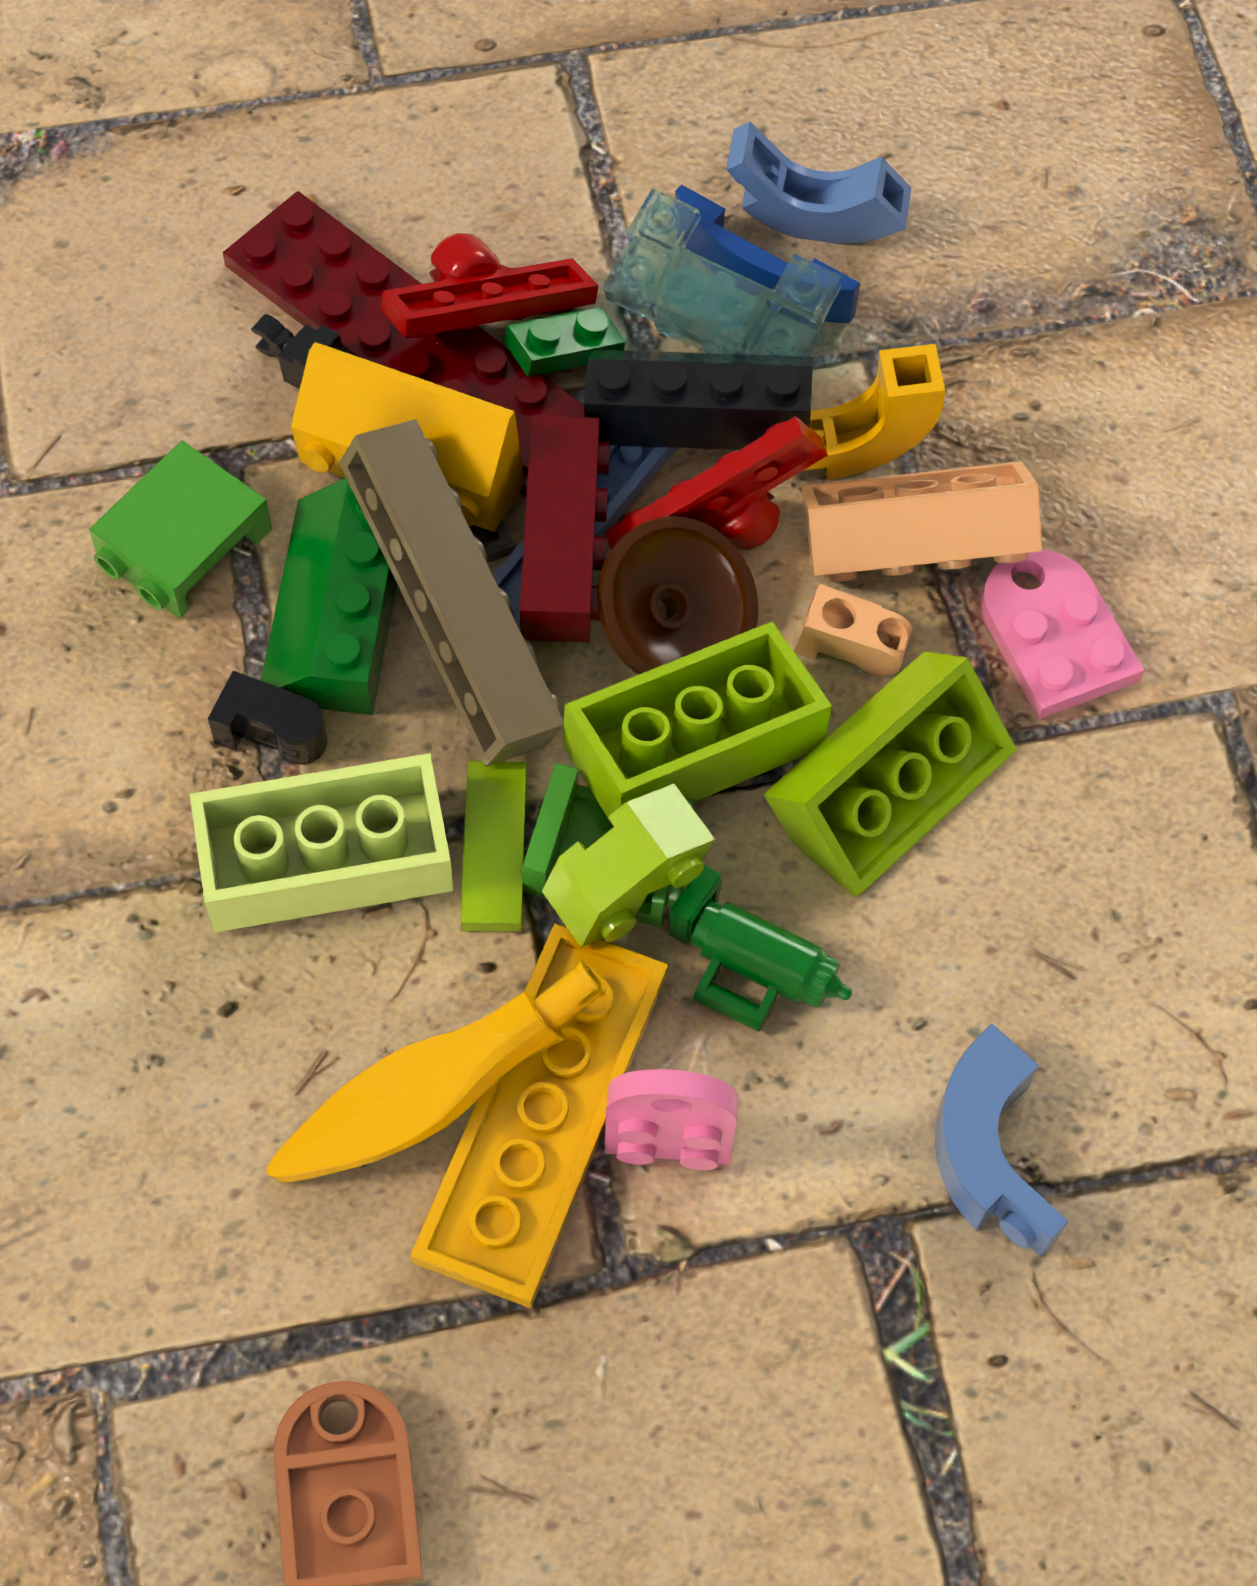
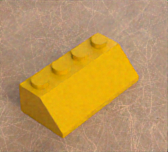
[291,342,525,532]

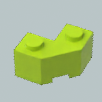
[542,784,716,948]

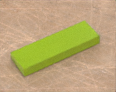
[461,761,527,932]

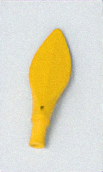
[266,961,607,1183]

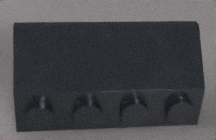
[584,349,813,450]

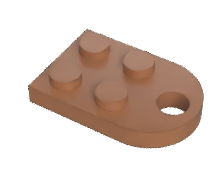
[274,1381,424,1586]

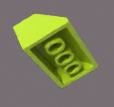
[763,651,1017,897]

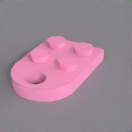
[981,550,1144,720]
[604,1069,738,1170]

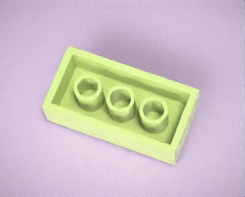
[189,753,454,933]

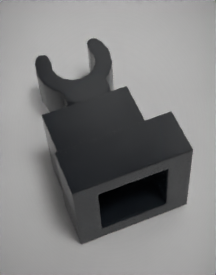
[251,314,343,389]

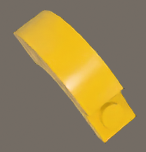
[803,344,945,480]

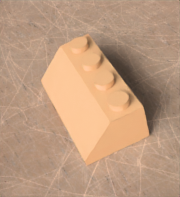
[801,461,1042,582]

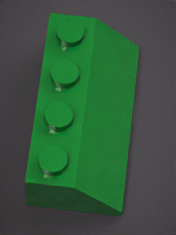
[261,478,397,715]

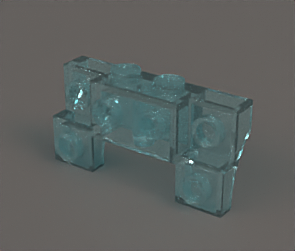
[603,188,843,357]

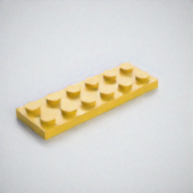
[410,923,668,1309]

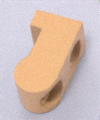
[794,584,913,676]

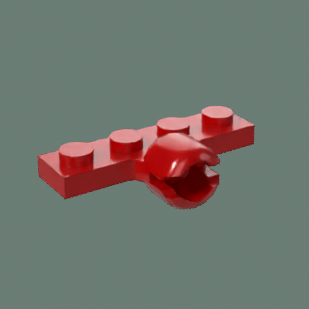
[381,233,599,339]
[605,416,828,550]

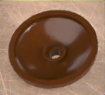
[597,516,758,675]

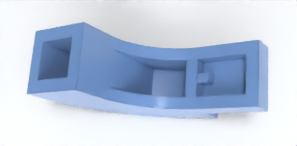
[726,122,912,244]
[935,1024,1068,1257]

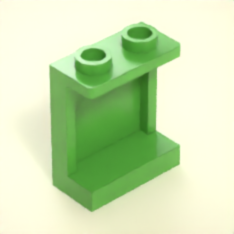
[89,440,272,618]
[522,763,694,928]

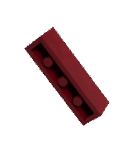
[520,415,610,643]

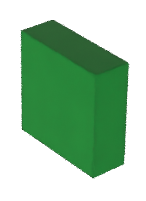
[668,864,722,945]

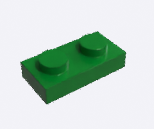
[503,307,626,377]

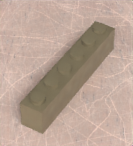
[339,419,564,767]

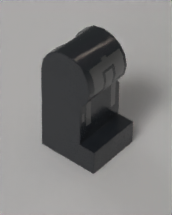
[208,670,328,764]

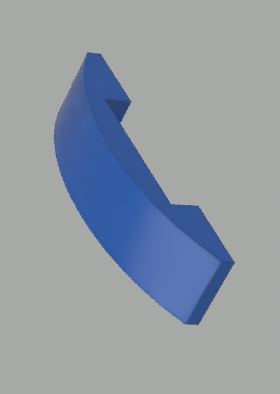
[674,184,860,323]

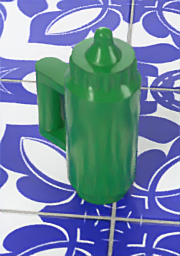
[690,901,852,1032]

